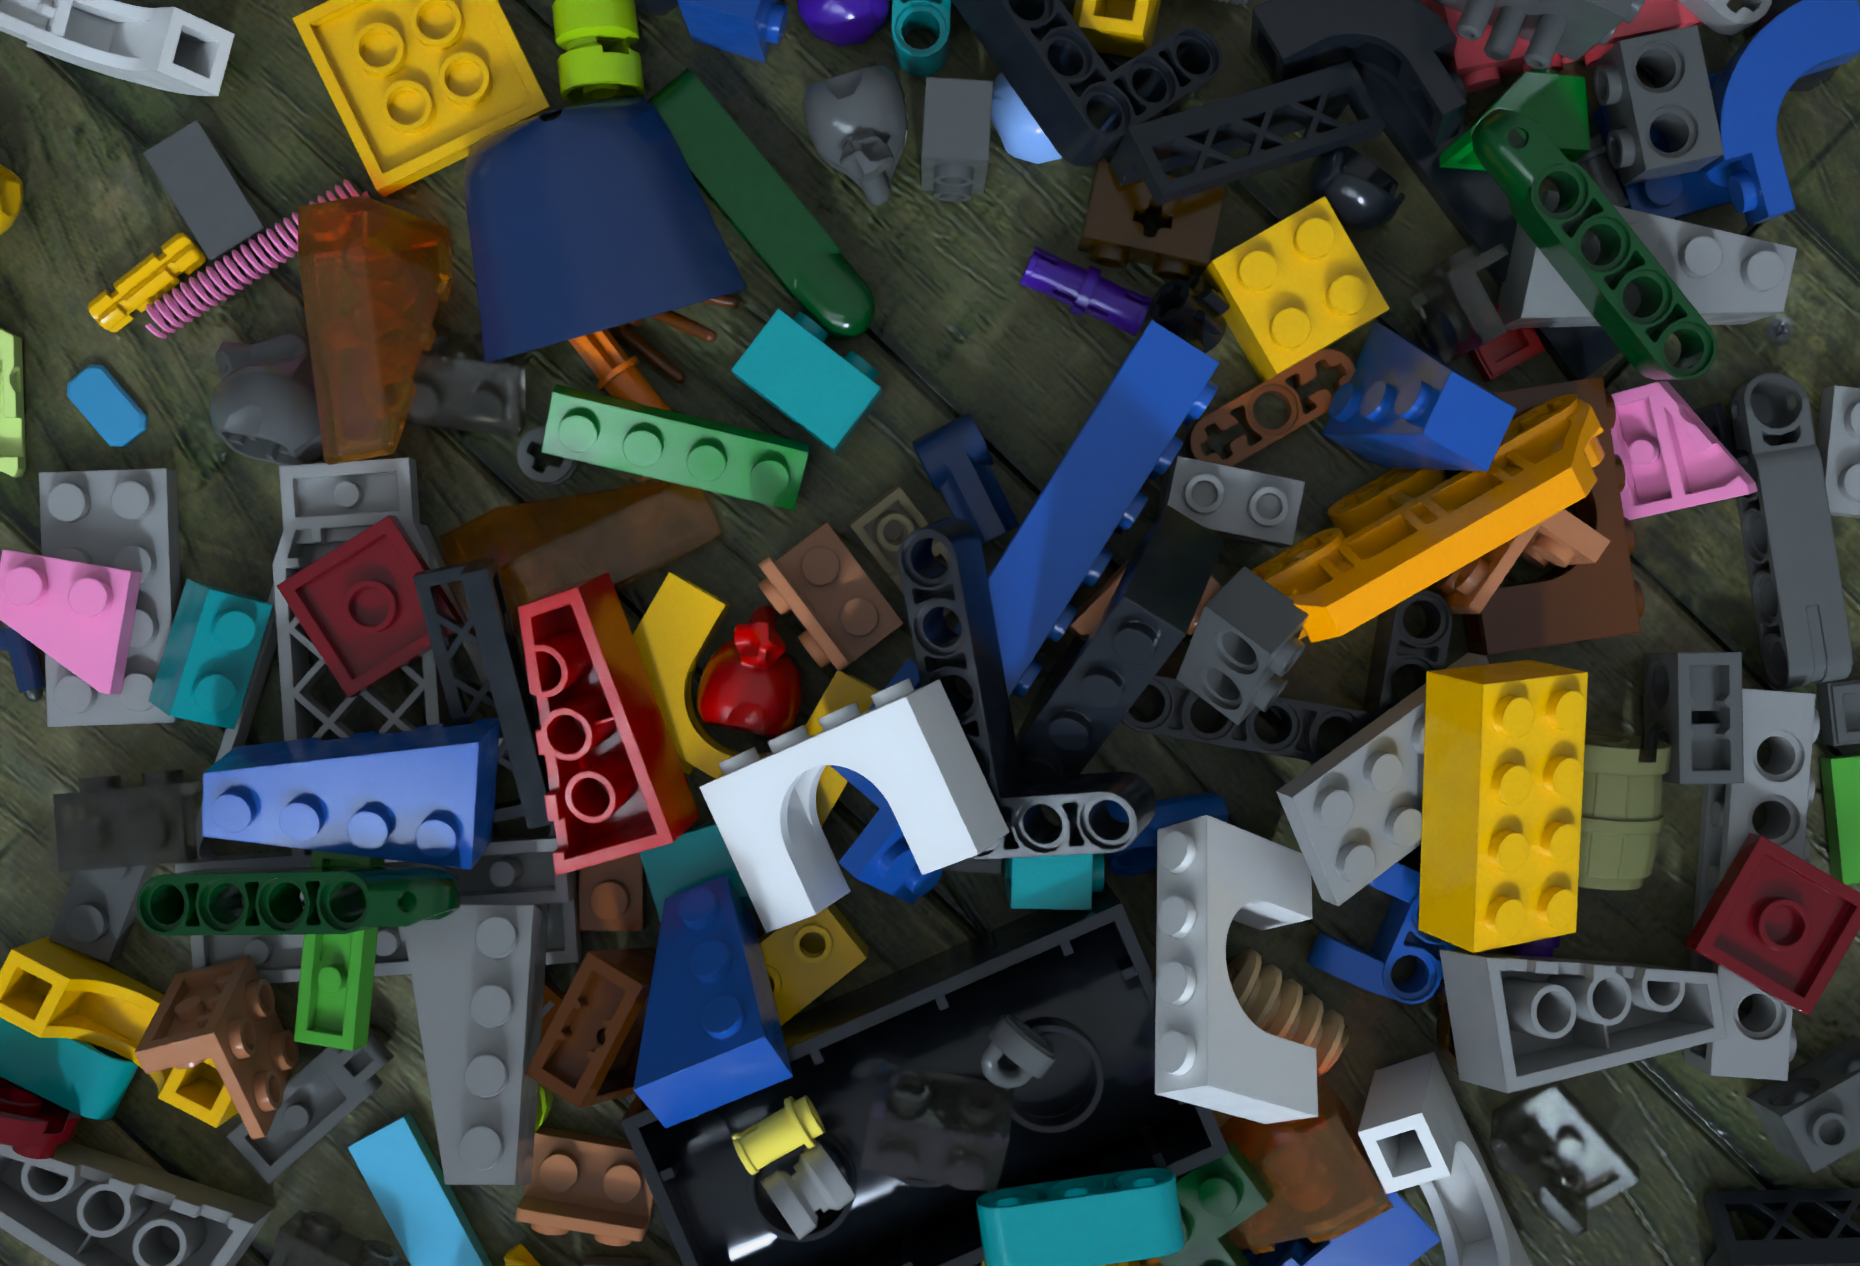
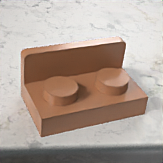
[515,1126,655,1246]

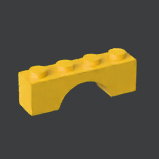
[0,936,238,1128]

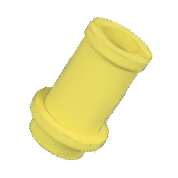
[732,1095,825,1175]

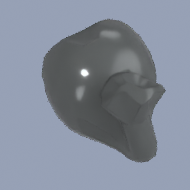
[803,65,909,206]
[209,333,333,466]

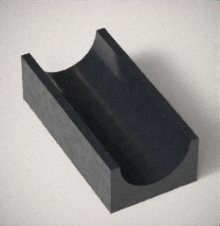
[621,881,1230,1266]

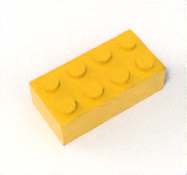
[1418,660,1588,953]

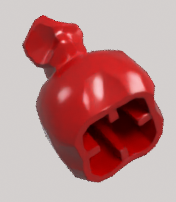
[696,606,802,738]

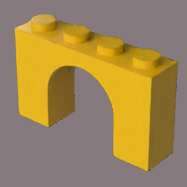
[632,572,879,827]

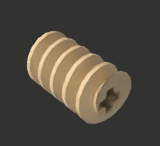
[1227,948,1351,1079]

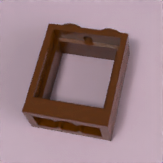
[524,947,656,1109]

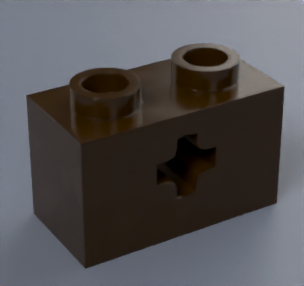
[1078,160,1226,281]

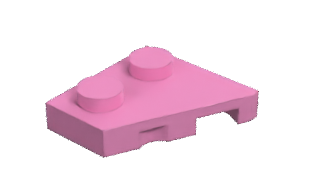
[1611,380,1758,520]
[0,549,142,695]

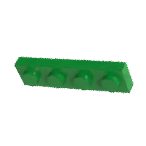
[541,384,809,511]

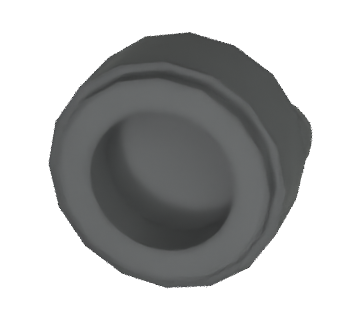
[980,1014,1056,1089]

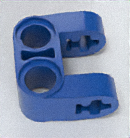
[1306,862,1456,1004]

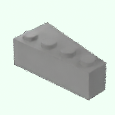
[0,1141,275,1266]

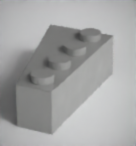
[1492,190,1797,331]
[403,905,549,1185]
[1439,950,1727,1093]

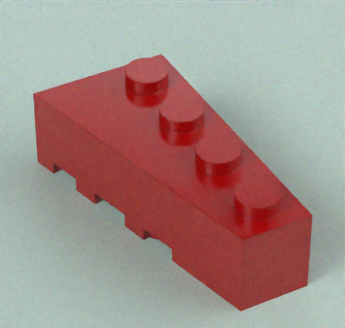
[518,572,700,876]

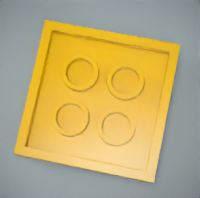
[292,0,552,197]

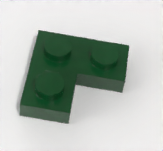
[1157,1139,1275,1266]

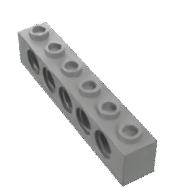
[1683,688,1820,1081]

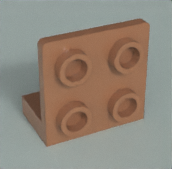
[1436,509,1610,614]
[758,522,904,671]
[135,956,299,1140]

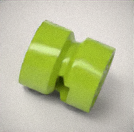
[552,0,645,105]

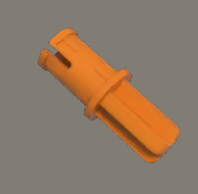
[568,329,672,411]

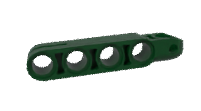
[648,68,876,341]
[1471,109,1717,380]
[136,866,460,936]

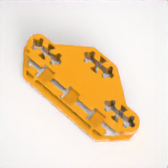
[1251,394,1605,643]

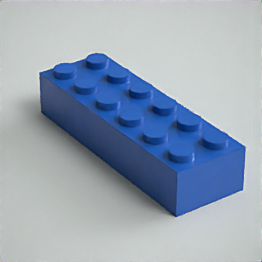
[953,320,1220,698]

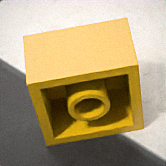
[1201,196,1390,383]

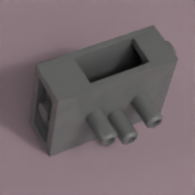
[1433,0,1645,69]

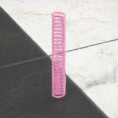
[145,179,372,339]

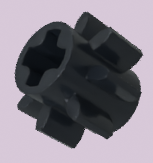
[1150,275,1230,353]

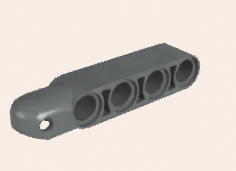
[1730,373,1853,690]

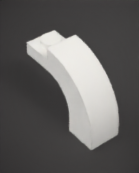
[0,0,235,96]

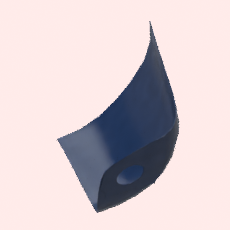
[464,95,747,363]

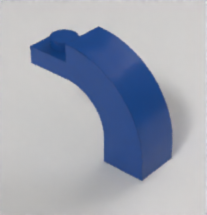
[1704,0,1860,227]

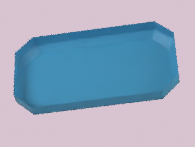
[67,364,148,448]

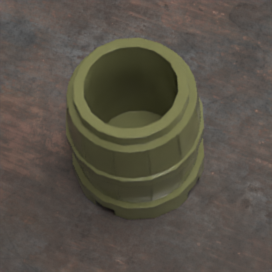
[1578,729,1672,890]

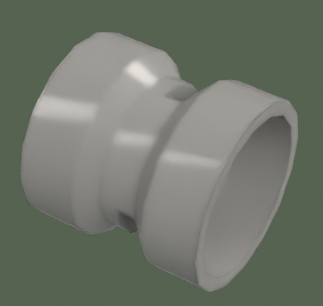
[760,1140,856,1240]

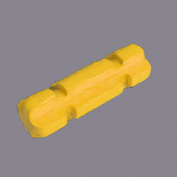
[87,232,206,332]

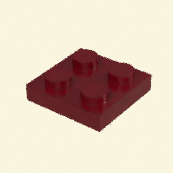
[277,515,465,698]
[1684,833,1860,1016]

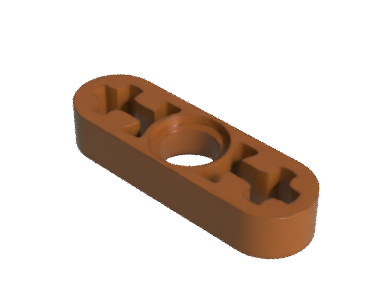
[1185,349,1356,467]

